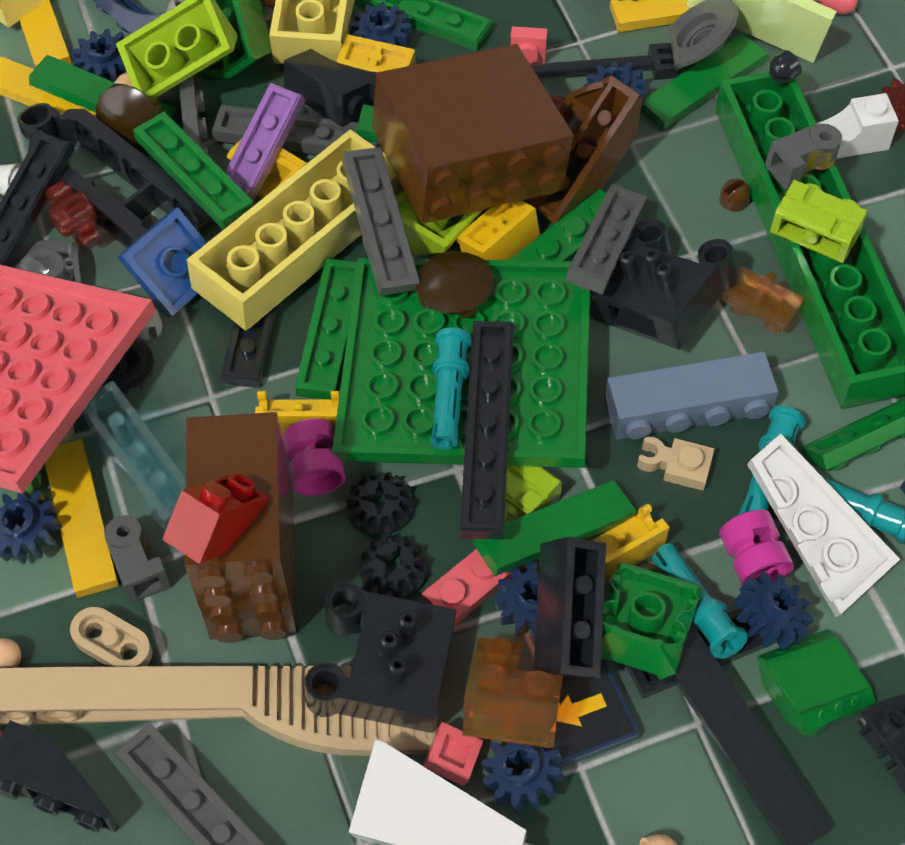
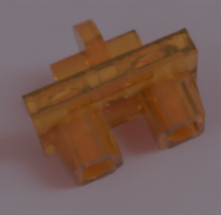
[721,266,804,334]

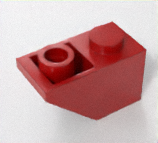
[162,473,270,564]

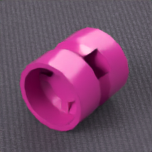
[283,418,346,496]
[719,509,794,586]

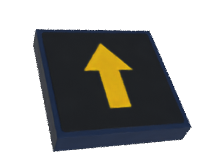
[521,659,639,769]

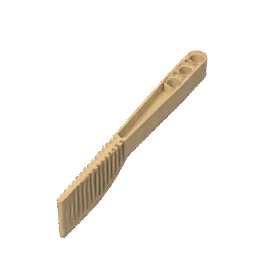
[0,665,437,756]

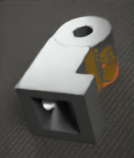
[765,124,842,191]
[104,515,171,604]

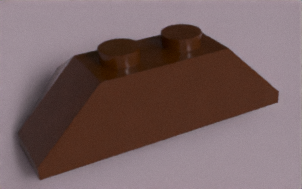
[528,75,643,224]

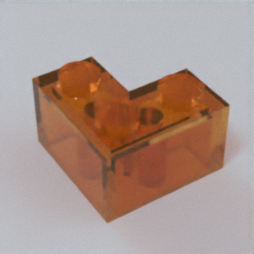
[462,637,563,748]

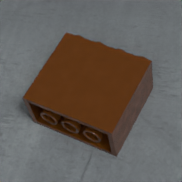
[372,44,574,224]
[185,412,297,643]

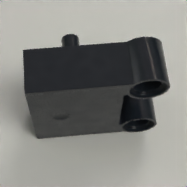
[590,219,738,350]
[305,582,457,733]

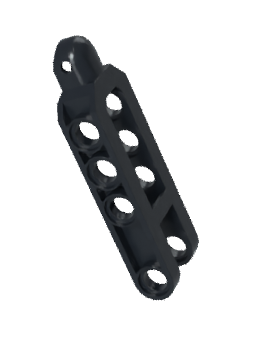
[17,103,212,248]

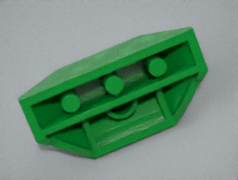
[200,0,272,79]

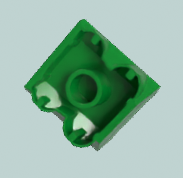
[601,562,702,680]
[757,629,876,737]

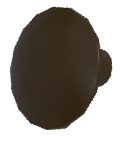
[96,84,162,154]
[416,251,494,318]

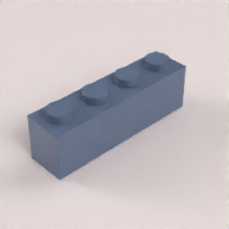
[605,352,778,440]

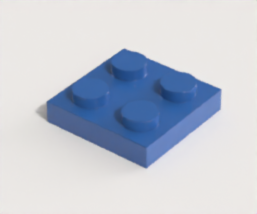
[117,207,207,317]

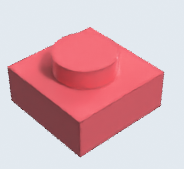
[510,26,547,64]
[423,722,483,786]

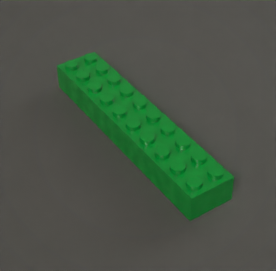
[715,71,905,409]

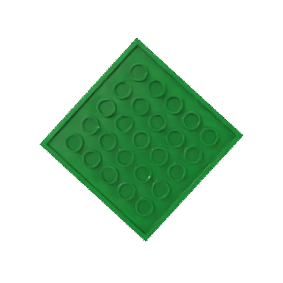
[332,258,590,468]

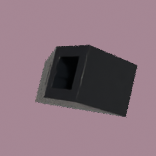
[0,720,119,833]

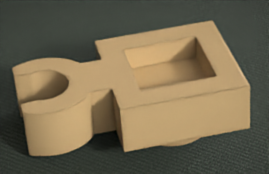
[637,437,715,491]

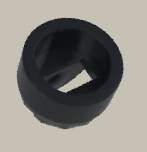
[769,50,802,83]

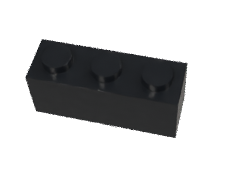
[533,537,606,681]

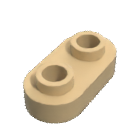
[70,607,152,667]

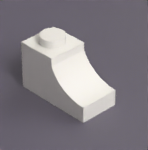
[816,93,899,159]

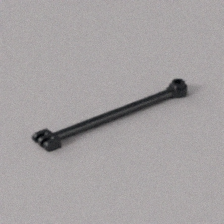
[530,43,679,80]

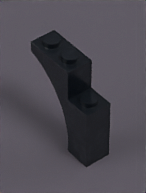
[284,49,377,127]

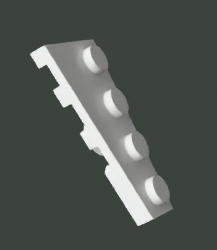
[747,434,900,617]

